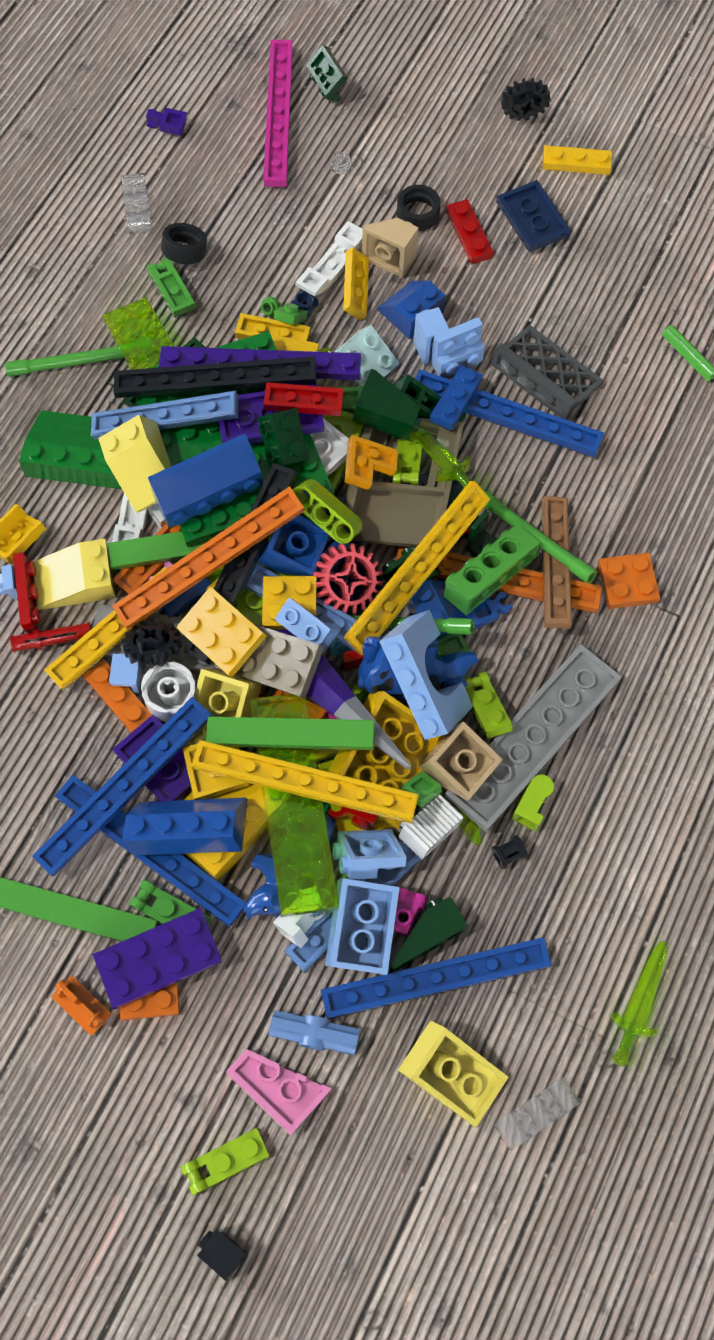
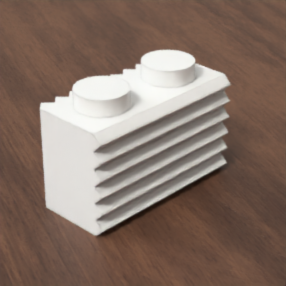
[399,794,464,860]

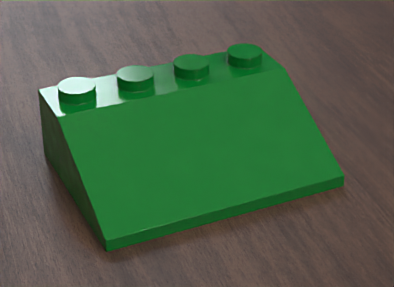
[19,410,122,489]

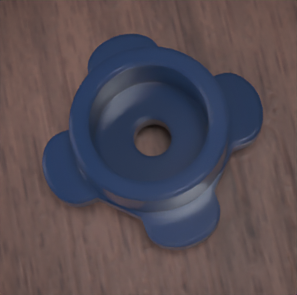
[291,291,319,316]

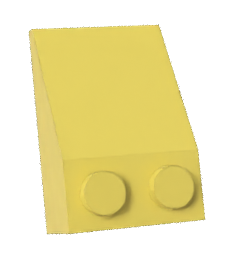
[98,415,171,513]
[33,539,116,610]
[185,668,262,747]
[398,1021,509,1127]

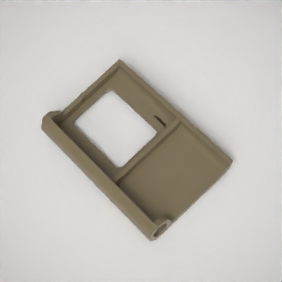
[343,418,464,547]

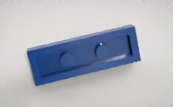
[429,365,483,431]

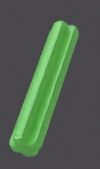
[662,325,714,382]

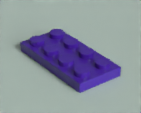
[219,384,325,444]
[92,908,223,1010]

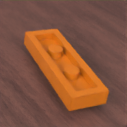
[83,659,152,733]

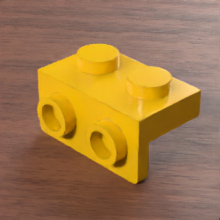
[0,504,47,565]

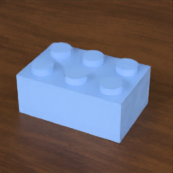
[325,878,399,975]

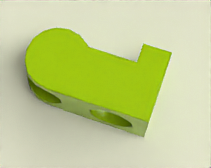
[512,774,554,832]

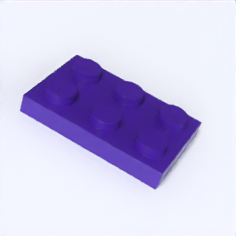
[112,715,191,801]

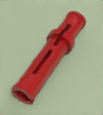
[10,622,91,652]

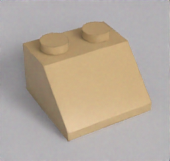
[362,218,418,278]
[418,722,503,800]

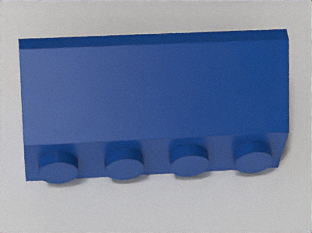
[148,434,263,528]
[122,797,247,855]

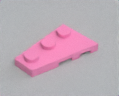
[226,1049,332,1136]

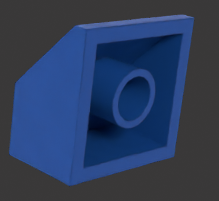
[377,280,446,339]
[258,515,329,576]
[406,580,469,638]

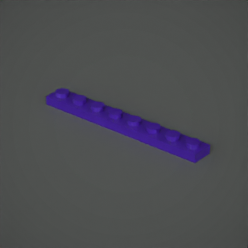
[158,346,361,380]

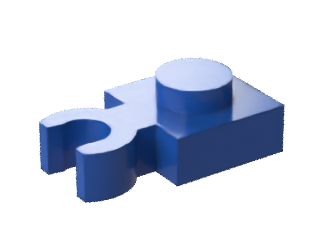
[467,592,513,629]

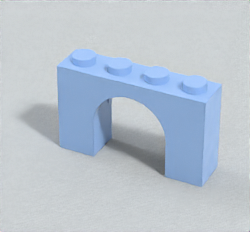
[379,610,473,740]

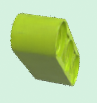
[293,479,362,544]

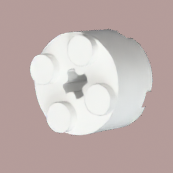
[141,662,196,723]

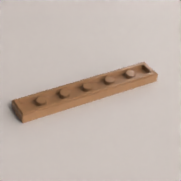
[541,496,572,629]

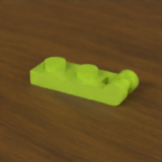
[393,431,424,486]
[464,671,513,739]
[180,1128,270,1196]

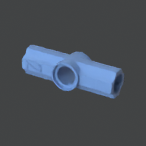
[269,1010,360,1055]

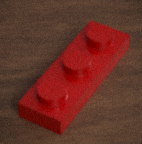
[446,199,494,264]
[263,383,344,416]
[13,552,41,633]

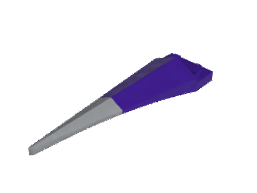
[275,630,411,770]

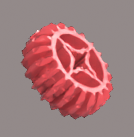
[313,543,383,614]

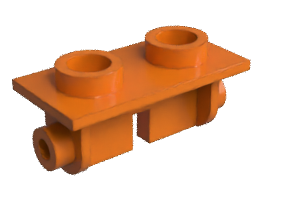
[51,975,112,1036]

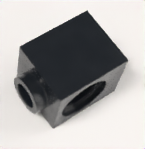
[197,1229,248,1281]

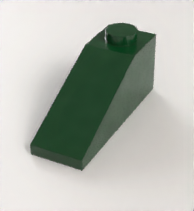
[393,374,466,422]
[390,897,468,973]

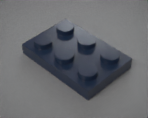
[496,180,571,253]

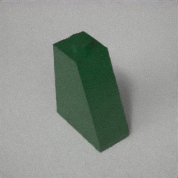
[352,369,422,441]

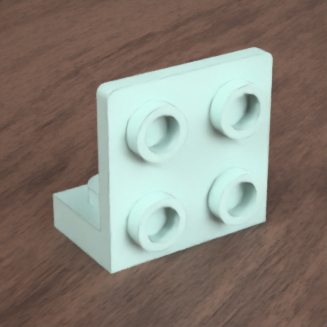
[334,324,399,387]

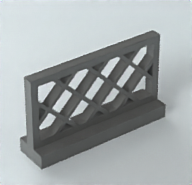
[491,325,604,420]

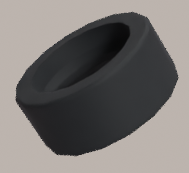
[397,185,441,231]
[161,223,207,264]

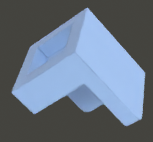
[109,654,143,694]

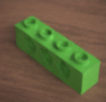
[444,524,540,616]

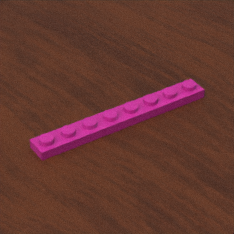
[263,40,293,187]

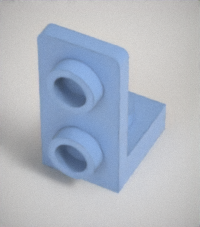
[275,598,341,651]

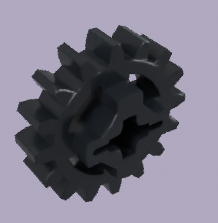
[501,78,551,121]
[122,619,182,668]

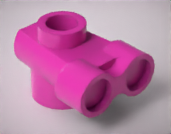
[393,887,428,937]

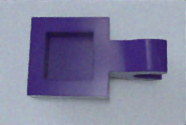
[146,108,188,136]

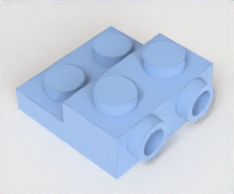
[431,318,485,377]
[332,829,407,881]

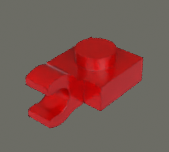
[328,807,378,830]

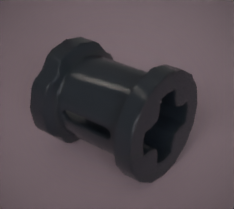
[491,835,528,870]

